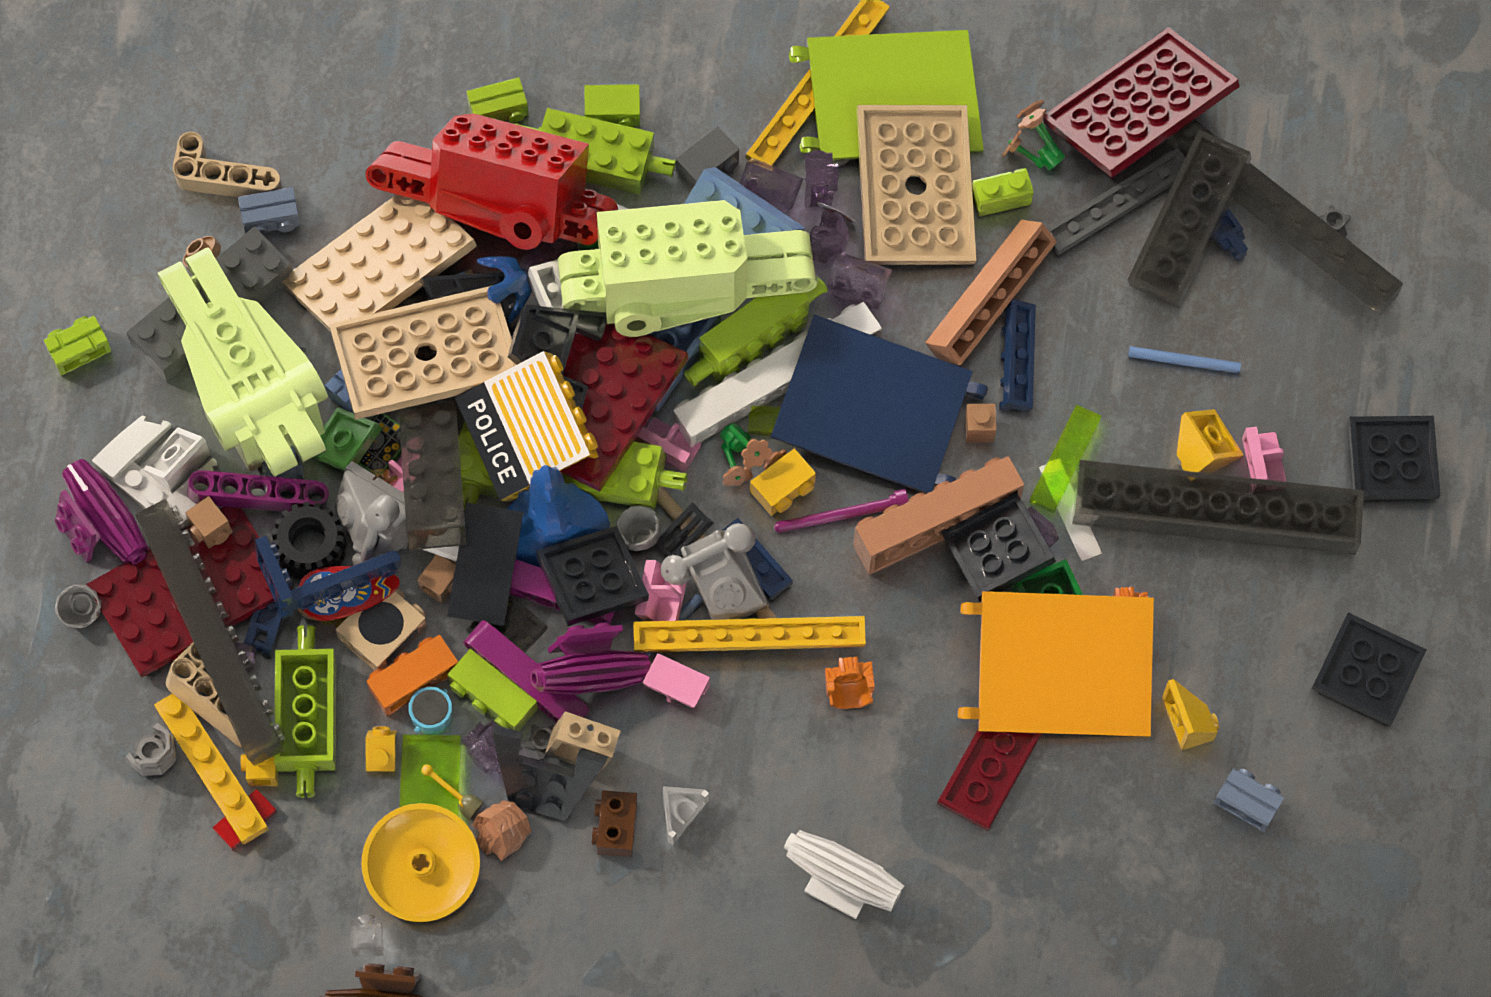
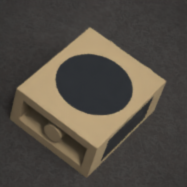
[336,588,427,671]

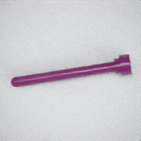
[774,489,909,533]

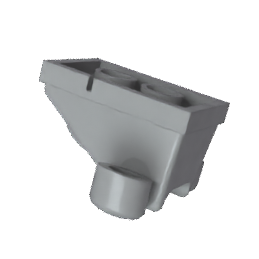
[334,461,423,566]
[660,523,770,620]

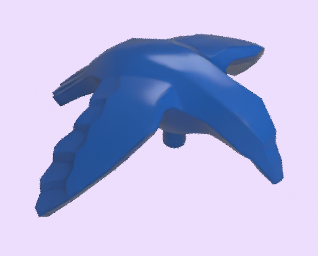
[477,256,532,324]

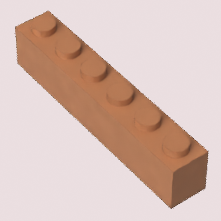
[925,220,1057,366]

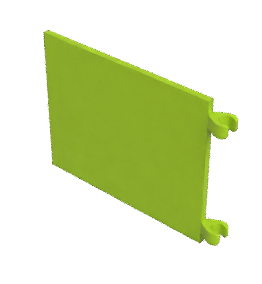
[789,30,984,161]

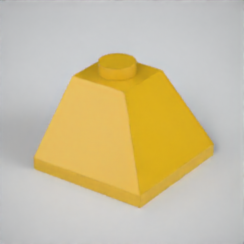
[1177,409,1244,478]
[1162,679,1219,751]

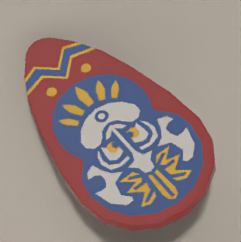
[298,566,400,621]

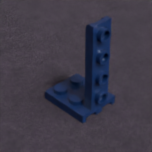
[255,536,401,619]

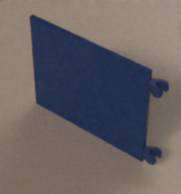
[770,314,988,494]

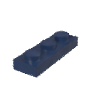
[722,518,793,601]

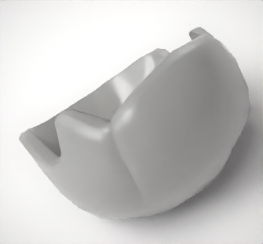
[616,505,661,551]
[55,585,101,629]

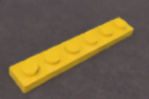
[154,693,269,845]

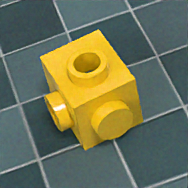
[241,740,278,787]

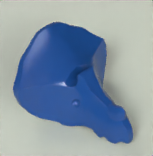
[507,465,610,568]

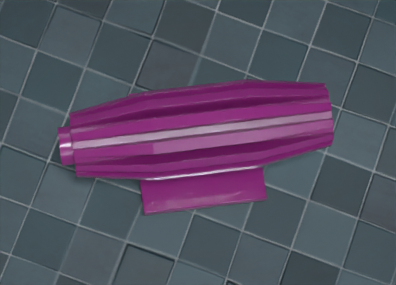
[55,459,149,565]
[530,623,650,695]

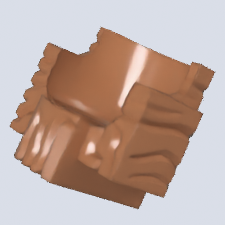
[472,800,532,861]

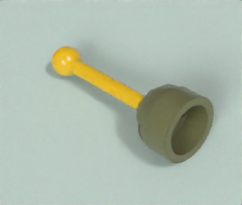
[421,764,484,820]

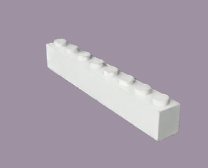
[673,302,882,447]

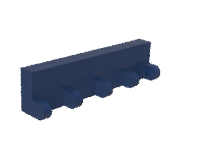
[999,299,1036,412]

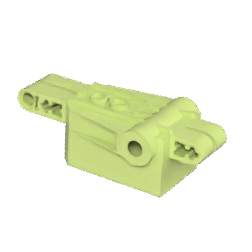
[558,200,817,337]
[157,247,328,477]

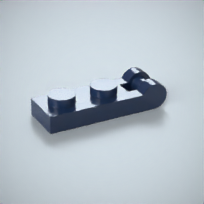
[243,580,294,658]

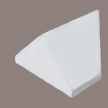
[663,786,709,845]

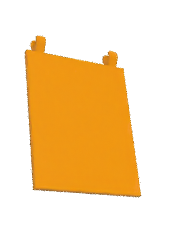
[958,591,1154,737]

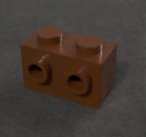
[592,790,637,857]

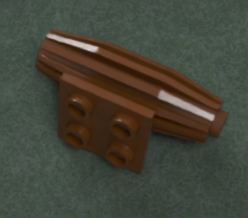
[320,963,424,997]

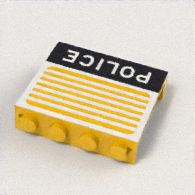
[455,351,599,502]

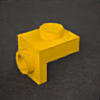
[366,726,397,771]

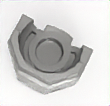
[125,723,176,776]

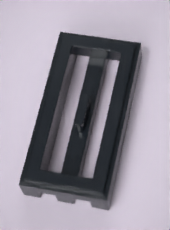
[655,502,714,557]

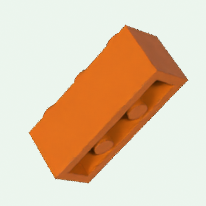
[366,634,458,716]

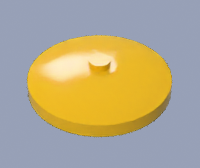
[361,803,480,922]

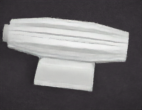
[784,830,905,919]

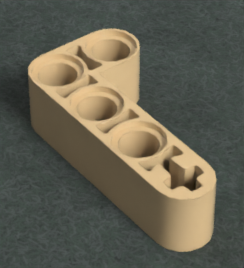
[173,131,282,197]
[166,640,264,749]

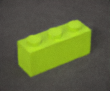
[448,649,538,731]

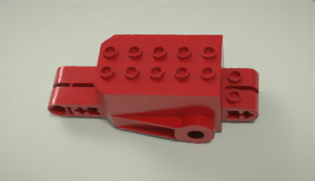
[365,113,618,250]

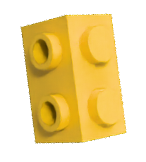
[750,448,816,516]

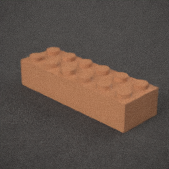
[853,456,1024,575]

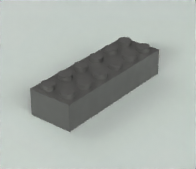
[126,226,293,383]

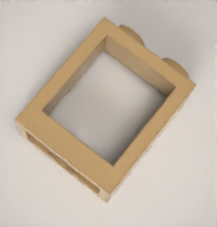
[545,712,621,773]

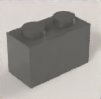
[676,127,739,188]

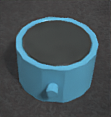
[409,687,453,735]

